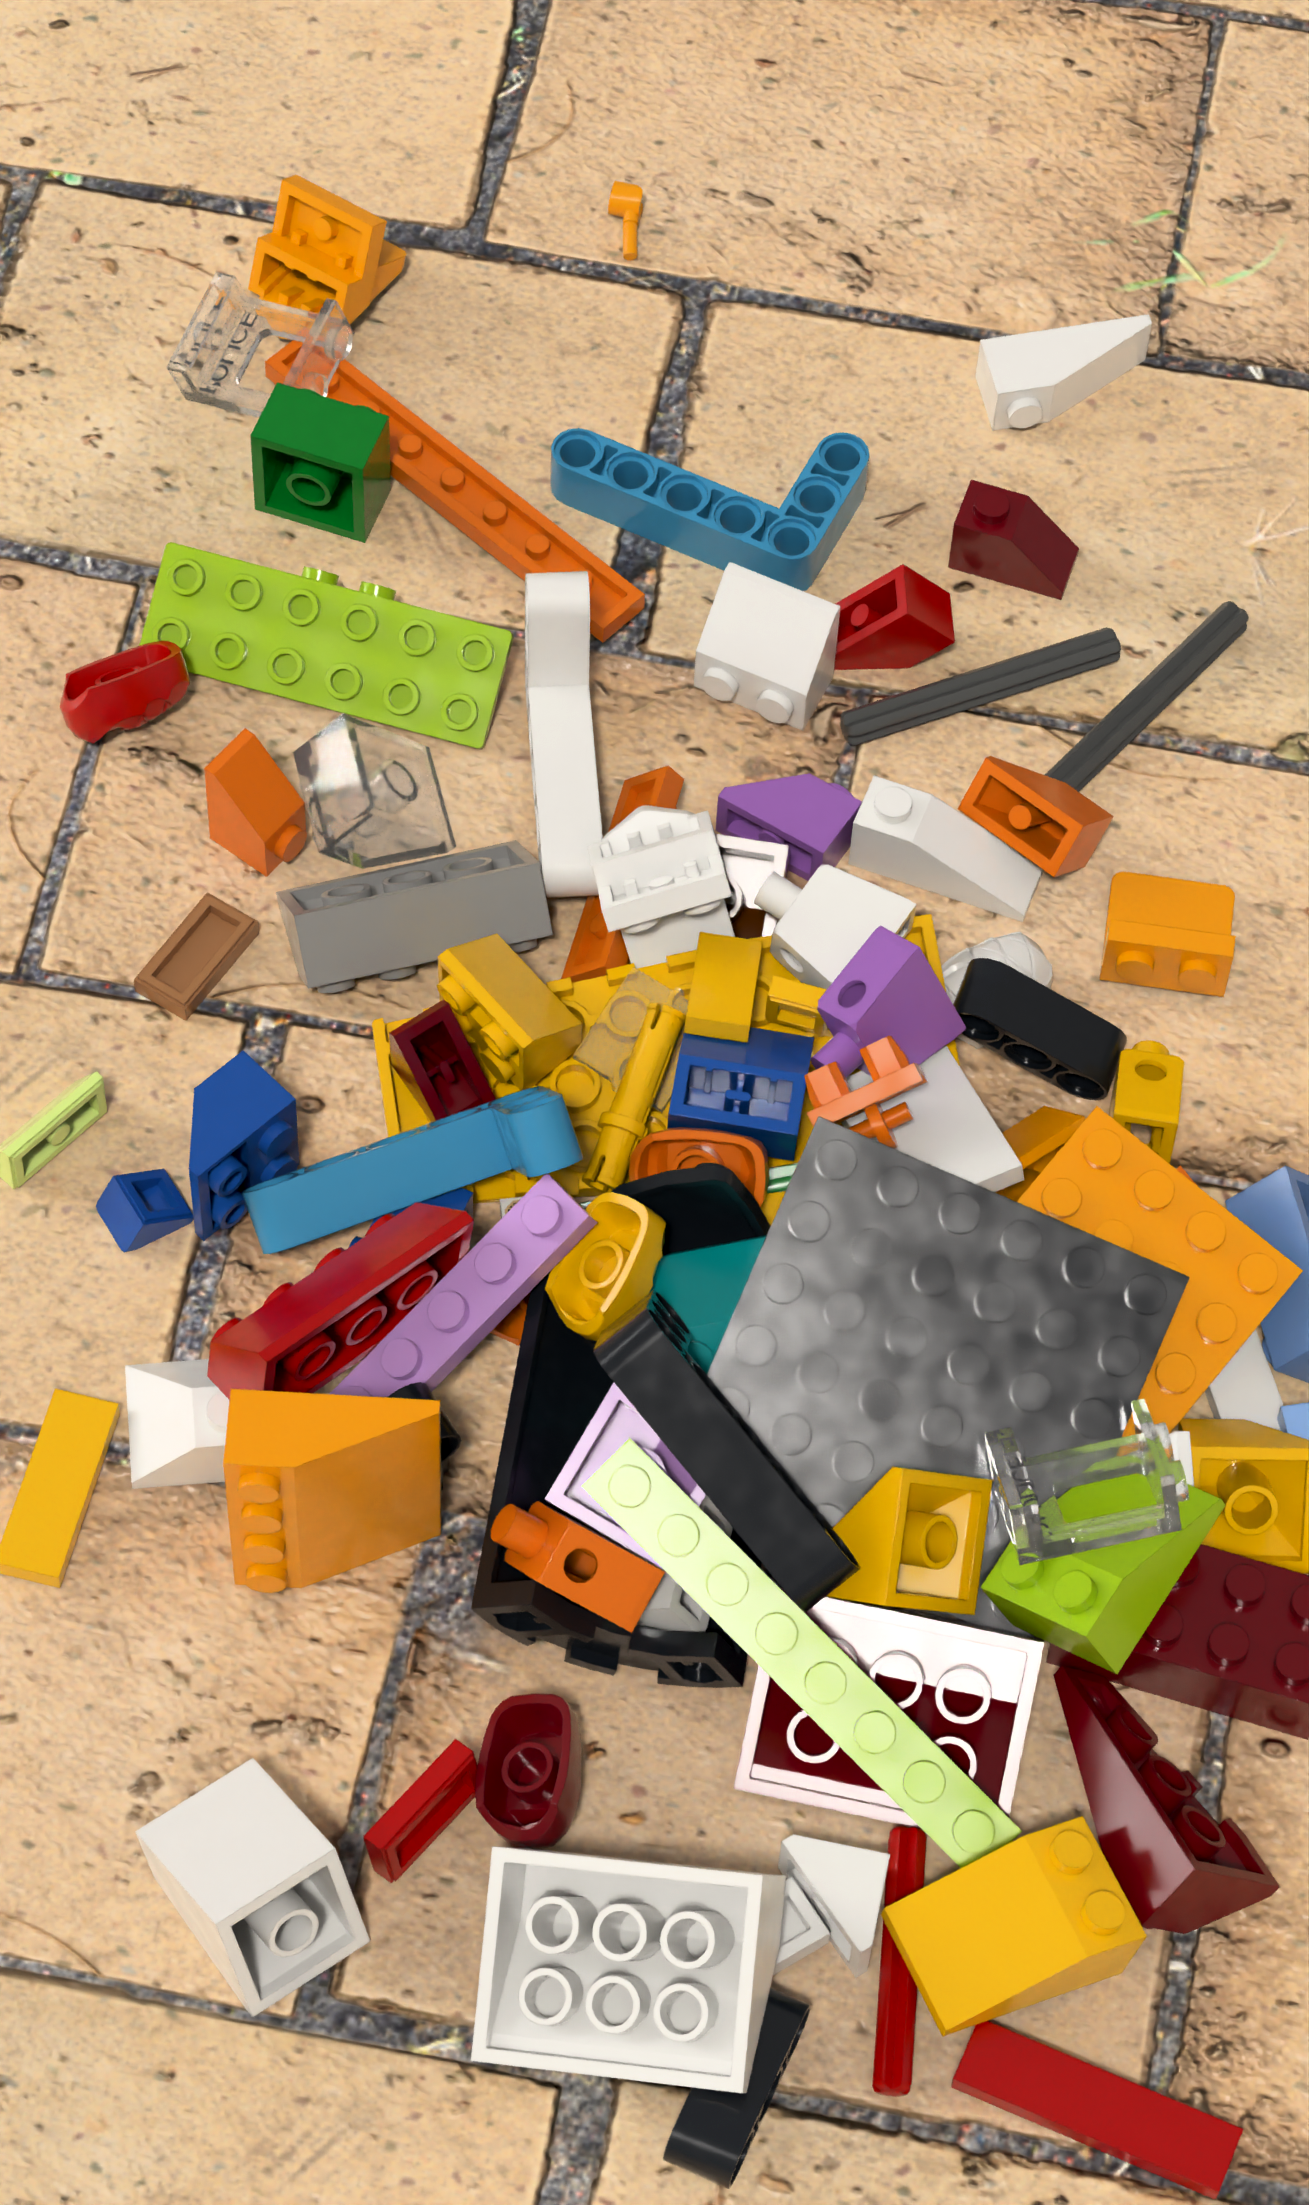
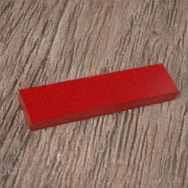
[951,2021,1244,2200]

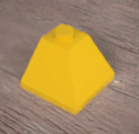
[1178,1418,1309,1574]
[827,1467,992,1615]

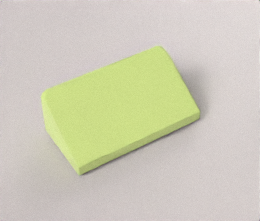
[0,1071,107,1189]

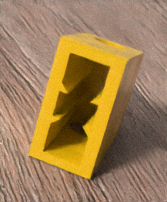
[1109,1040,1184,1164]

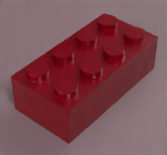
[1046,1544,1309,1740]

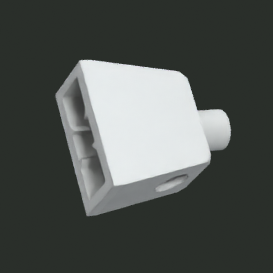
[754,864,916,989]

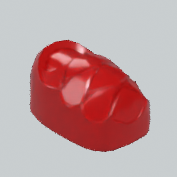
[60,641,190,744]

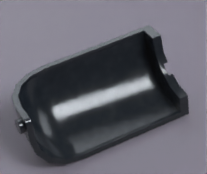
[471,1163,770,1688]

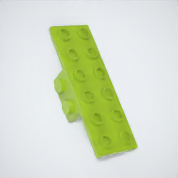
[139,542,514,749]

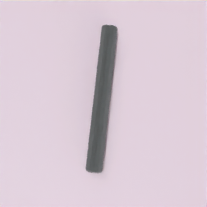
[1045,601,1249,792]
[840,627,1121,745]

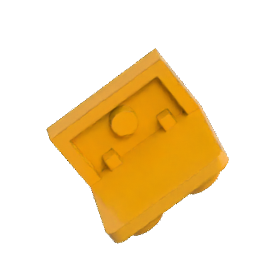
[1099,871,1236,997]

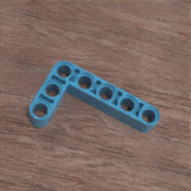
[550,428,869,591]
[242,1086,583,1254]

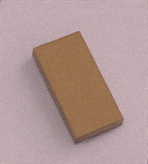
[134,892,259,1021]

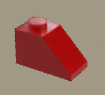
[834,564,955,670]

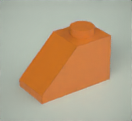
[204,728,307,877]
[957,756,1114,877]

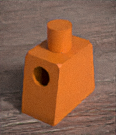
[491,1501,665,1633]

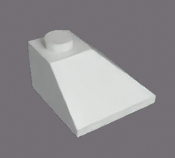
[125,1359,230,1489]

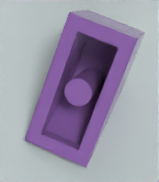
[715,773,862,881]

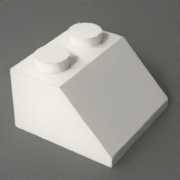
[694,562,841,731]

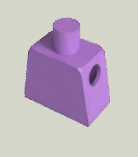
[811,925,966,1078]

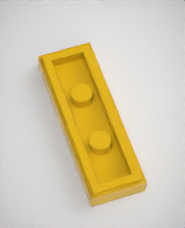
[0,1388,120,1588]

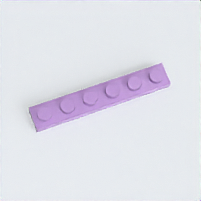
[330,1174,597,1397]

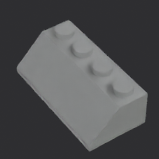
[276,840,553,993]

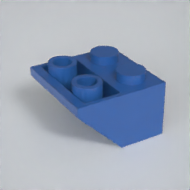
[667,1027,814,1161]
[189,1050,300,1241]

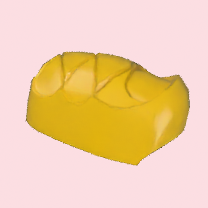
[545,1192,666,1341]

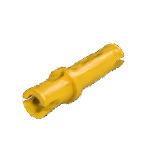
[581,1002,686,1193]

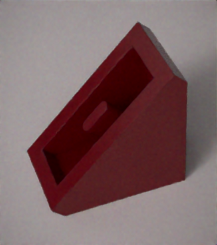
[389,999,496,1122]

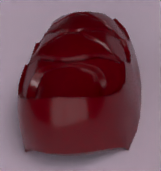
[475,1694,581,1849]

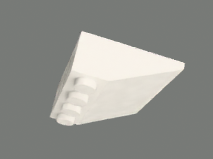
[471,1847,786,2093]

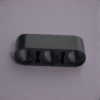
[953,958,1127,1100]
[663,1987,811,2189]

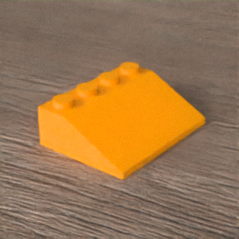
[223,1389,442,1593]

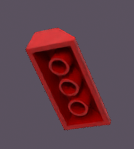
[207,1202,474,1400]

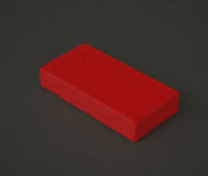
[363,1739,477,1884]

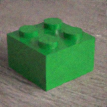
[250,382,391,543]

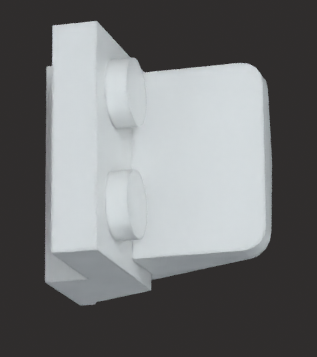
[587,805,735,969]

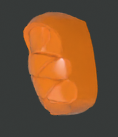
[629,1127,769,1208]

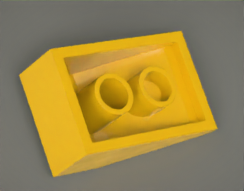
[881,1816,1147,2037]

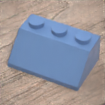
[1225,1165,1309,1383]

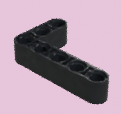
[593,1290,861,1612]

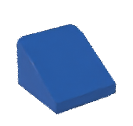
[96,1169,194,1252]

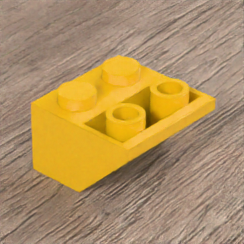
[437,933,582,1091]

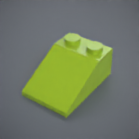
[981,1453,1226,1674]

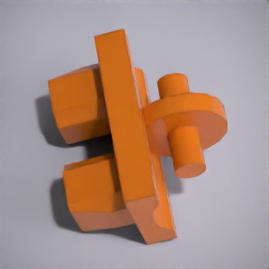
[804,1035,928,1149]

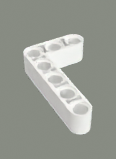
[525,571,603,898]

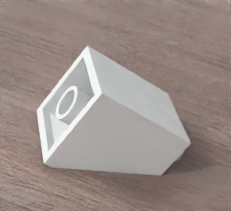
[135,1758,370,2017]

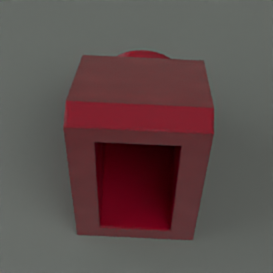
[948,479,1079,600]

